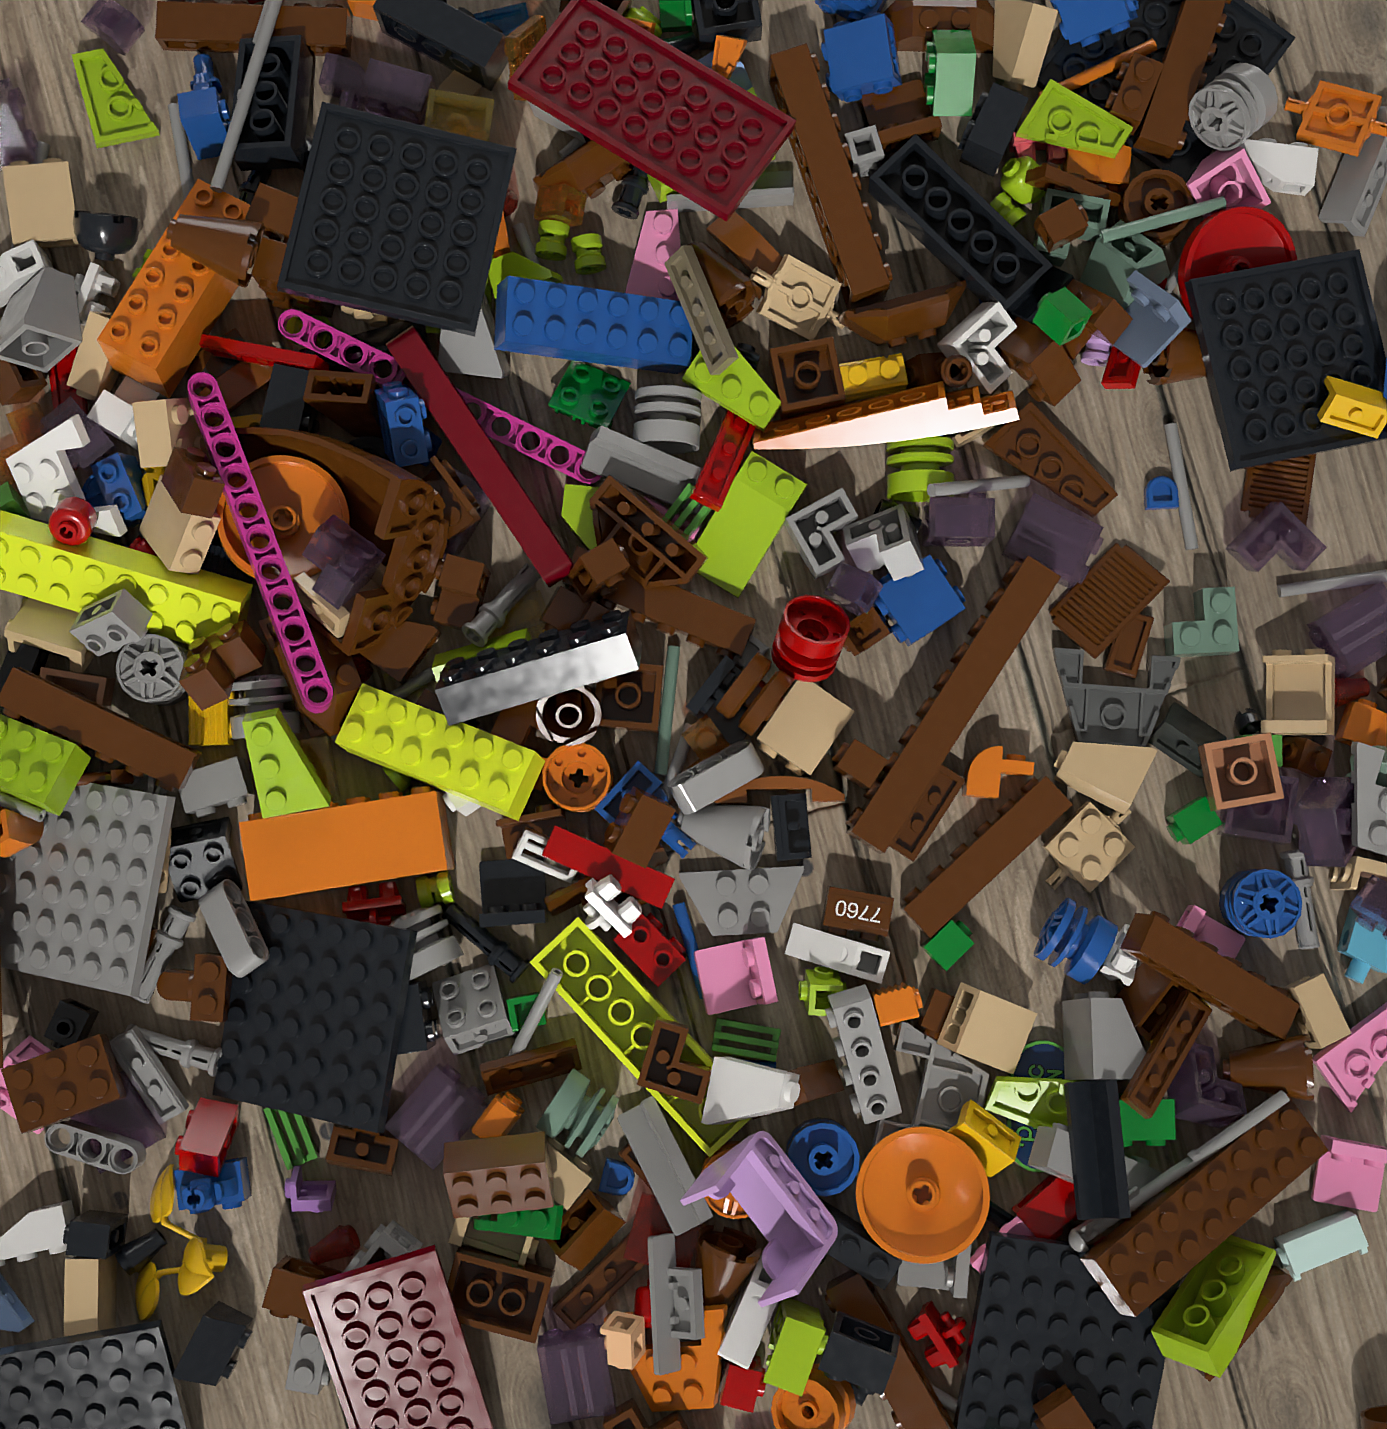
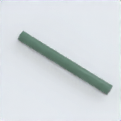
[1099,196,1226,243]
[654,646,680,775]

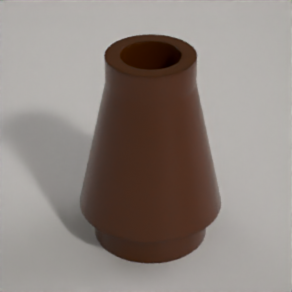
[937,354,972,387]

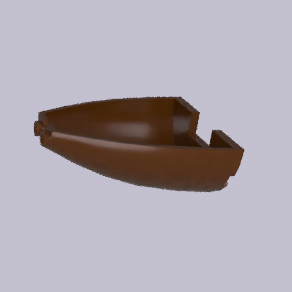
[219,427,449,656]

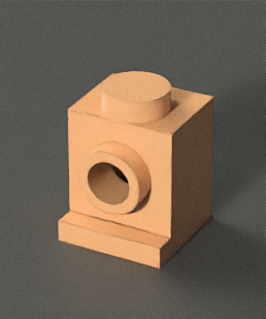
[600,1311,646,1370]

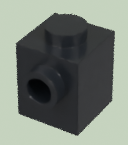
[44,998,99,1049]

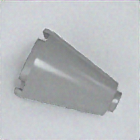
[677,804,771,870]

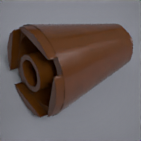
[166,214,264,288]
[688,242,762,329]
[1142,327,1207,385]
[535,685,602,746]
[1222,1034,1314,1101]
[695,1225,762,1310]

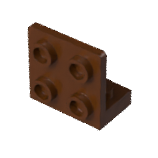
[861,79,942,155]
[422,455,481,541]
[496,804,568,859]

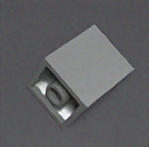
[0,267,82,373]
[438,294,510,379]
[1062,992,1146,1080]

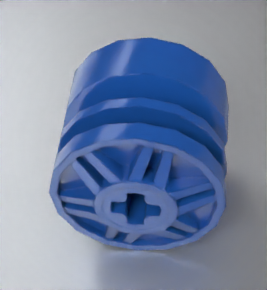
[1219,869,1302,939]
[1034,898,1118,985]

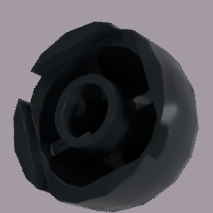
[73,210,140,261]

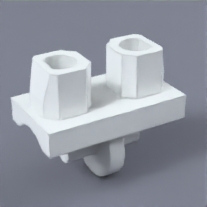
[74,262,120,326]
[583,874,642,938]
[1099,924,1138,986]

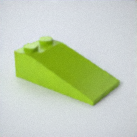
[696,451,807,598]
[1151,1235,1277,1378]

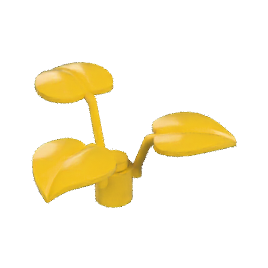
[135,1164,228,1320]

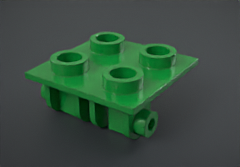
[548,360,631,429]

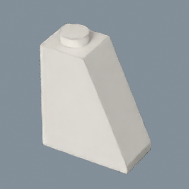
[701,1056,800,1125]

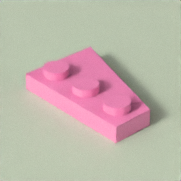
[625,209,681,301]
[1313,1002,1387,1113]

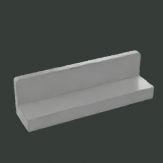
[1318,106,1387,237]
[666,171,794,213]
[581,426,702,515]
[617,1096,713,1236]

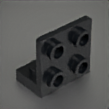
[686,656,748,745]
[168,816,243,903]
[479,857,548,927]

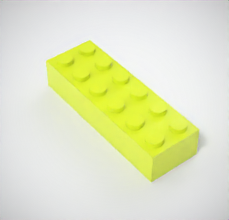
[335,683,545,821]

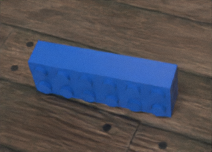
[494,276,692,374]

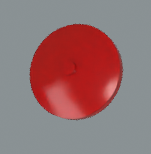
[1178,206,1297,319]

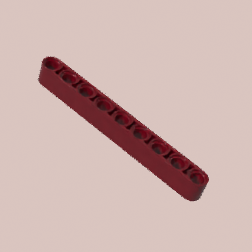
[386,325,574,588]

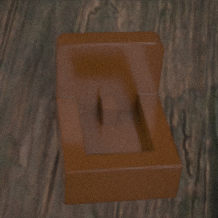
[904,352,953,389]
[843,605,894,656]
[1281,735,1333,781]

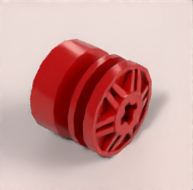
[770,595,850,682]

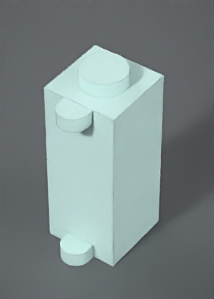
[1274,1209,1369,1282]

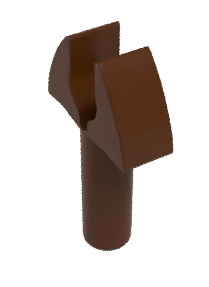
[76,769,134,786]

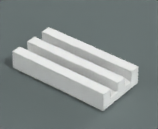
[512,826,577,883]

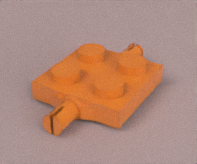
[1284,80,1387,157]

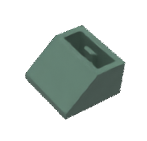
[1080,220,1170,310]

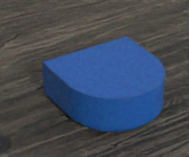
[1144,476,1179,510]
[598,1157,635,1195]

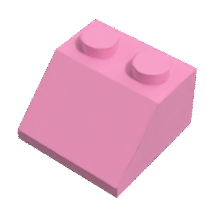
[1186,146,1271,219]

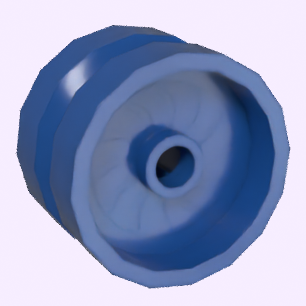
[785,1117,860,1197]

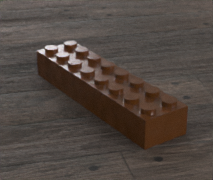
[768,43,893,311]
[1080,1096,1329,1317]

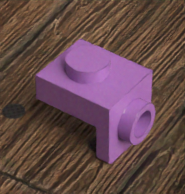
[285,1166,336,1213]

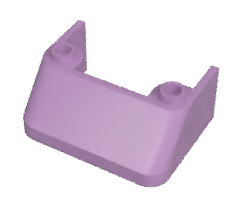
[680,1131,838,1308]

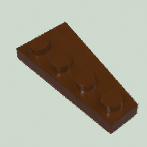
[983,401,1118,518]

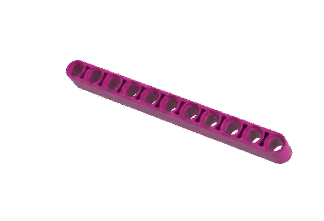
[278,309,602,484]
[187,372,333,713]

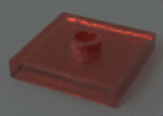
[623,1192,702,1268]

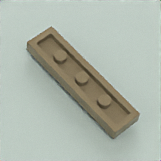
[664,245,739,375]

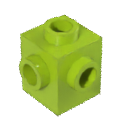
[798,966,847,1016]

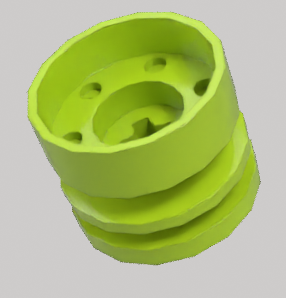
[886,436,955,502]

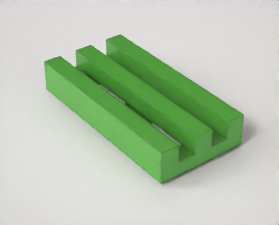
[665,483,712,537]
[711,1017,781,1062]
[263,1107,320,1170]

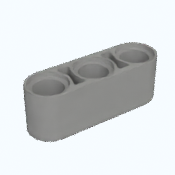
[668,739,765,814]
[198,879,269,978]
[44,1119,147,1175]

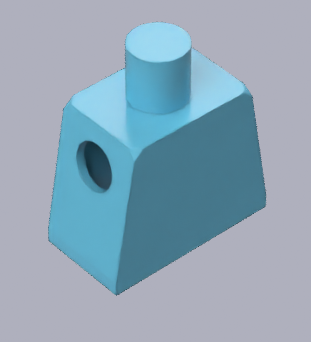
[1337,901,1387,984]

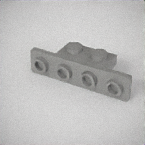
[648,1233,705,1375]

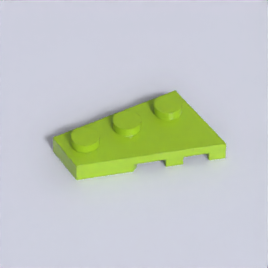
[71,48,160,149]
[1016,79,1134,159]
[682,346,781,432]
[984,1076,1084,1129]

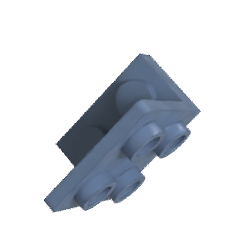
[1113,270,1191,368]

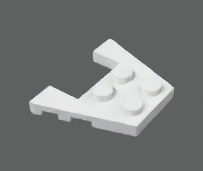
[6,414,128,537]

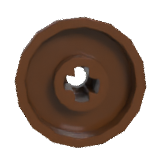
[1114,169,1194,248]
[715,652,795,737]

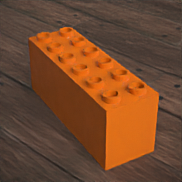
[97,179,250,398]
[239,786,455,901]

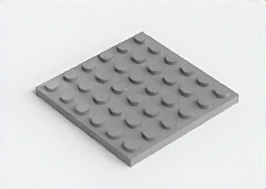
[0,783,176,996]

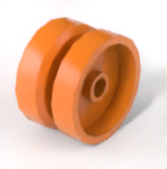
[771,1363,856,1429]

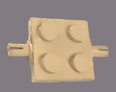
[750,254,845,341]
[1042,801,1135,893]

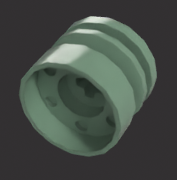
[535,1068,620,1158]

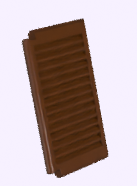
[1240,454,1316,526]
[1049,543,1170,659]

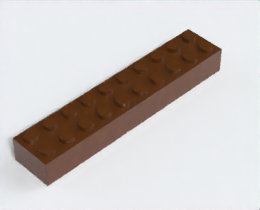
[845,556,1061,854]

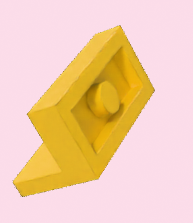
[1317,376,1387,438]
[947,1099,1022,1177]

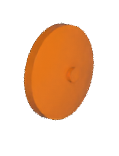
[216,455,349,584]
[856,1126,990,1264]

